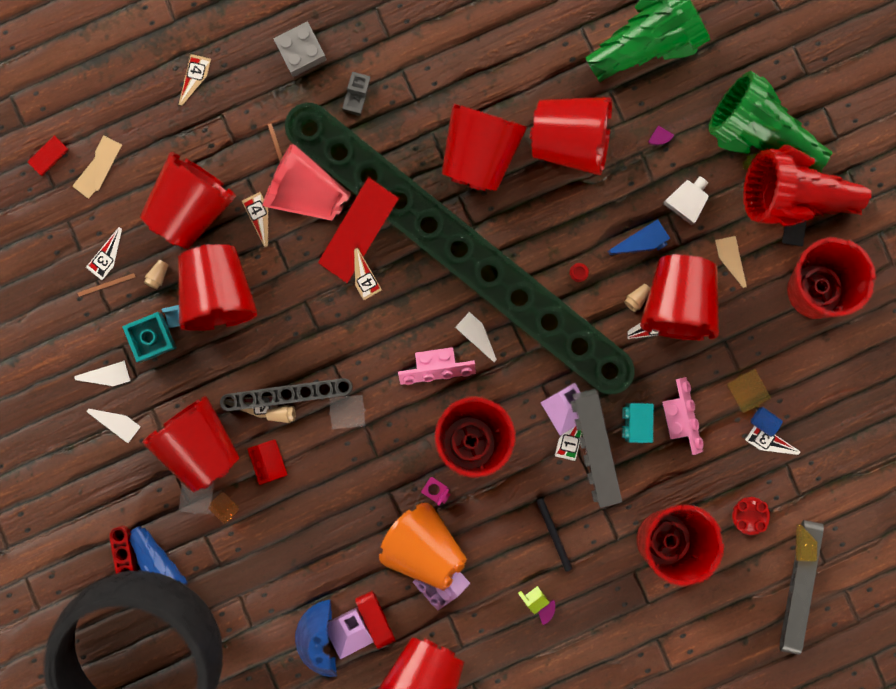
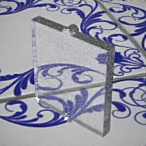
[329,395,366,429]
[179,481,214,515]

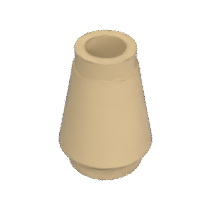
[144,260,169,289]
[624,284,650,312]
[266,404,296,423]

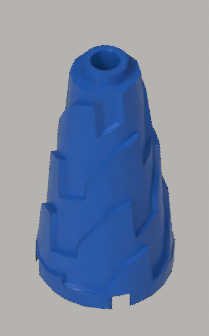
[129,526,188,585]

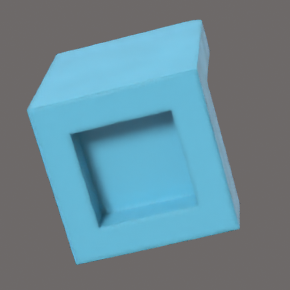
[162,305,180,328]

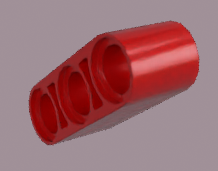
[110,525,137,574]
[355,590,396,649]

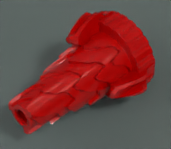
[743,145,871,226]

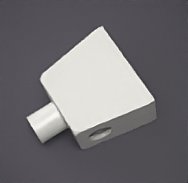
[663,176,709,225]

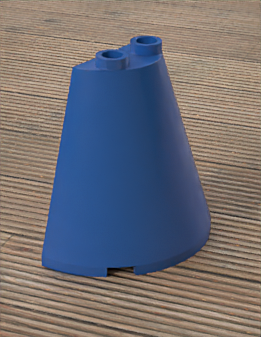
[295,599,337,677]

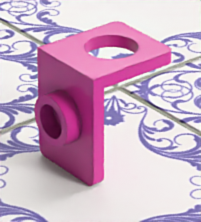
[421,477,451,506]

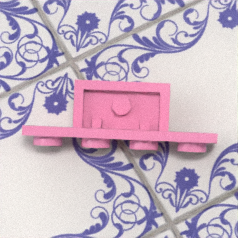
[398,347,476,385]
[663,377,703,455]

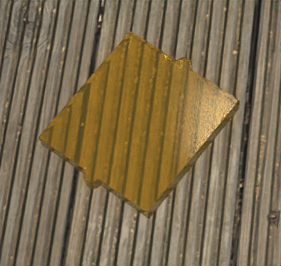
[727,369,771,413]

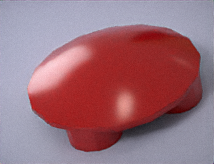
[732,497,770,535]

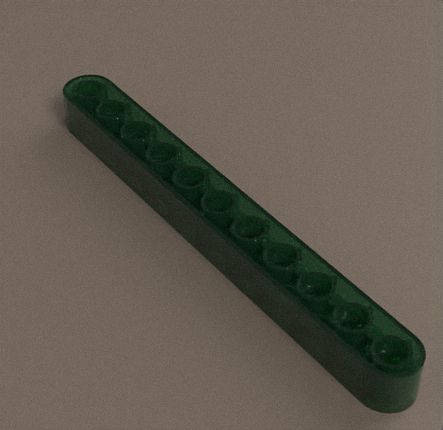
[285,102,635,394]

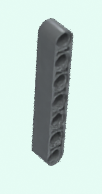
[220,378,353,411]
[779,520,824,655]

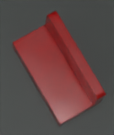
[247,439,287,485]

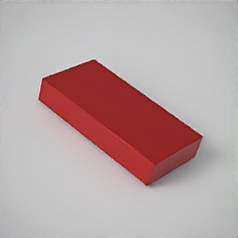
[27,135,69,176]

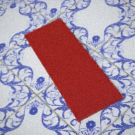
[318,177,399,283]

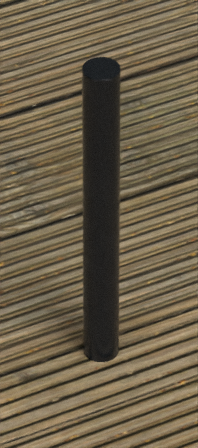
[536,498,573,572]

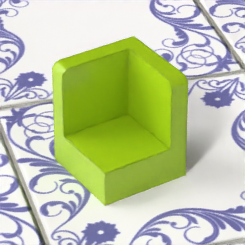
[518,586,550,615]

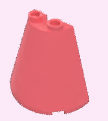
[262,144,351,221]

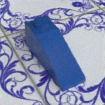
[607,219,670,255]

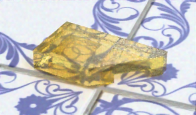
[796,524,817,561]

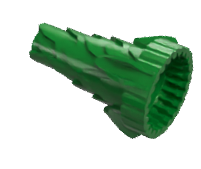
[585,0,711,82]
[709,71,832,173]

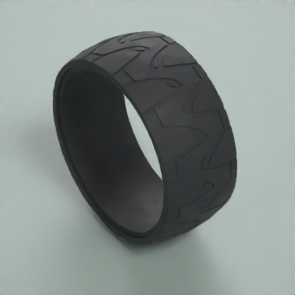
[44,571,223,689]

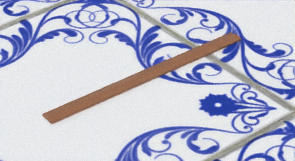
[268,123,283,161]
[78,273,136,296]

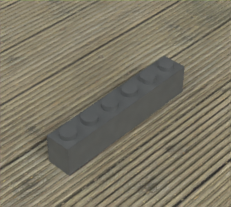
[570,389,622,508]

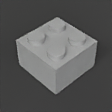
[273,21,327,77]

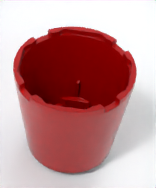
[530,97,612,175]
[441,103,527,191]
[140,152,236,249]
[787,237,876,319]
[178,244,257,331]
[640,254,719,341]
[142,395,240,493]
[435,397,515,477]
[637,505,724,586]
[378,637,465,689]

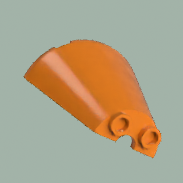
[379,503,467,591]

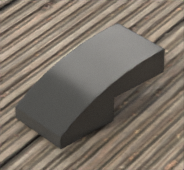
[342,72,371,117]

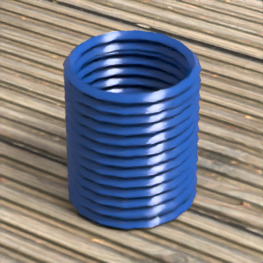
[751,407,783,437]

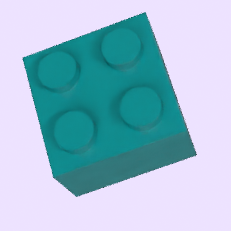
[122,312,176,363]
[622,403,654,443]

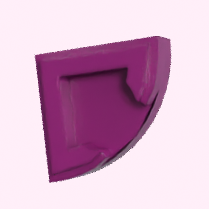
[648,125,674,145]
[538,600,555,625]

